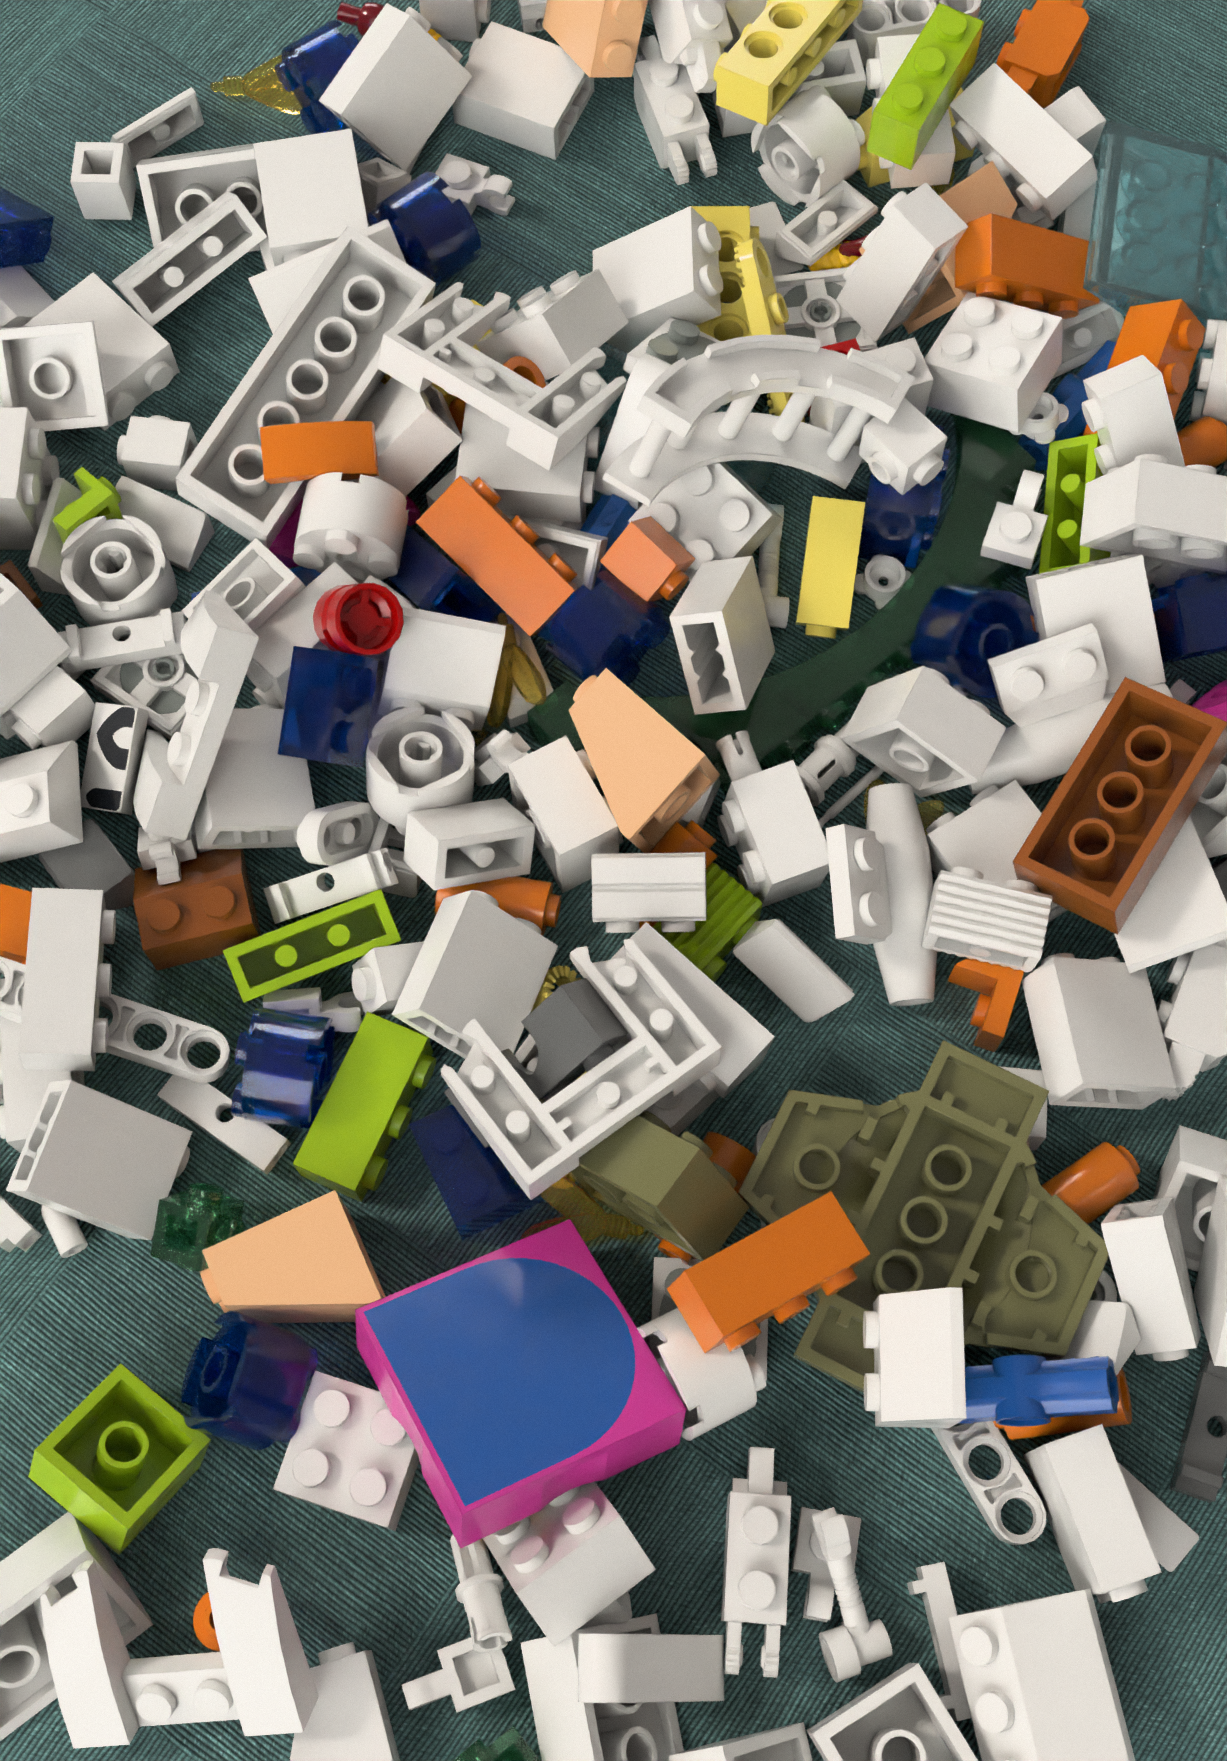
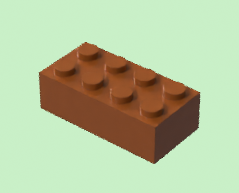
[1013,677,1227,935]

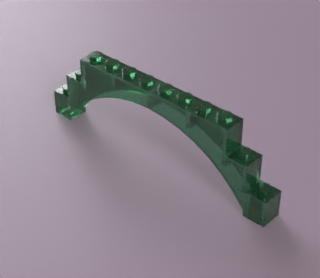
[527,412,1039,795]

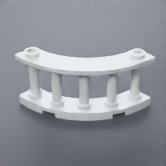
[602,335,915,507]

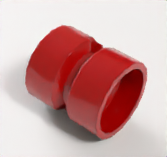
[313,583,404,655]

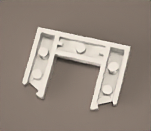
[377,282,627,471]
[133,590,259,841]
[440,938,722,1200]
[40,1548,319,1749]

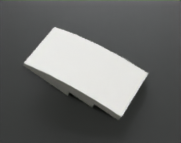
[0,321,110,431]
[1057,784,1227,973]

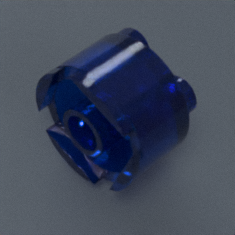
[275,19,359,134]
[367,171,481,288]
[546,569,671,686]
[910,584,1040,698]
[231,1008,335,1129]
[181,1311,318,1450]

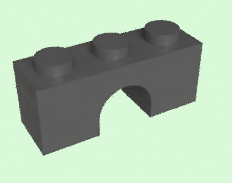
[444,978,628,1148]

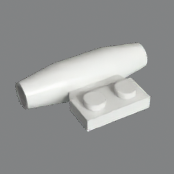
[968,623,1173,794]
[825,783,937,1006]

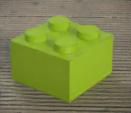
[28,1363,211,1555]

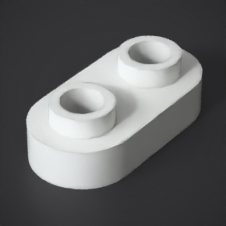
[296,801,379,866]

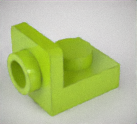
[52,467,123,544]

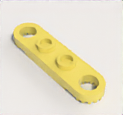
[734,238,805,423]

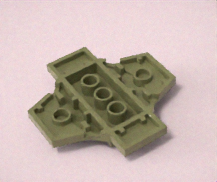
[738,1040,1109,1393]

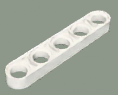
[0,956,230,1083]
[931,1421,1046,1545]

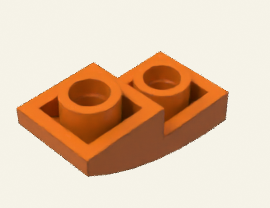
[260,421,379,484]

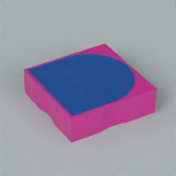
[355,1219,686,1548]

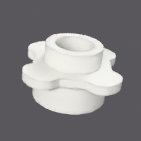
[1010,392,1069,444]
[854,554,914,611]

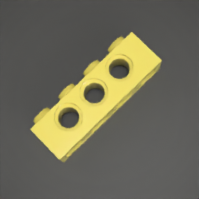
[713,0,863,126]
[691,206,759,341]

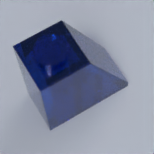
[388,525,505,624]

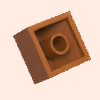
[133,848,261,971]

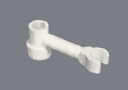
[758,503,789,628]
[812,1507,893,1682]

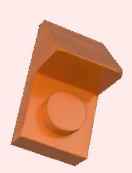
[948,958,1024,1052]

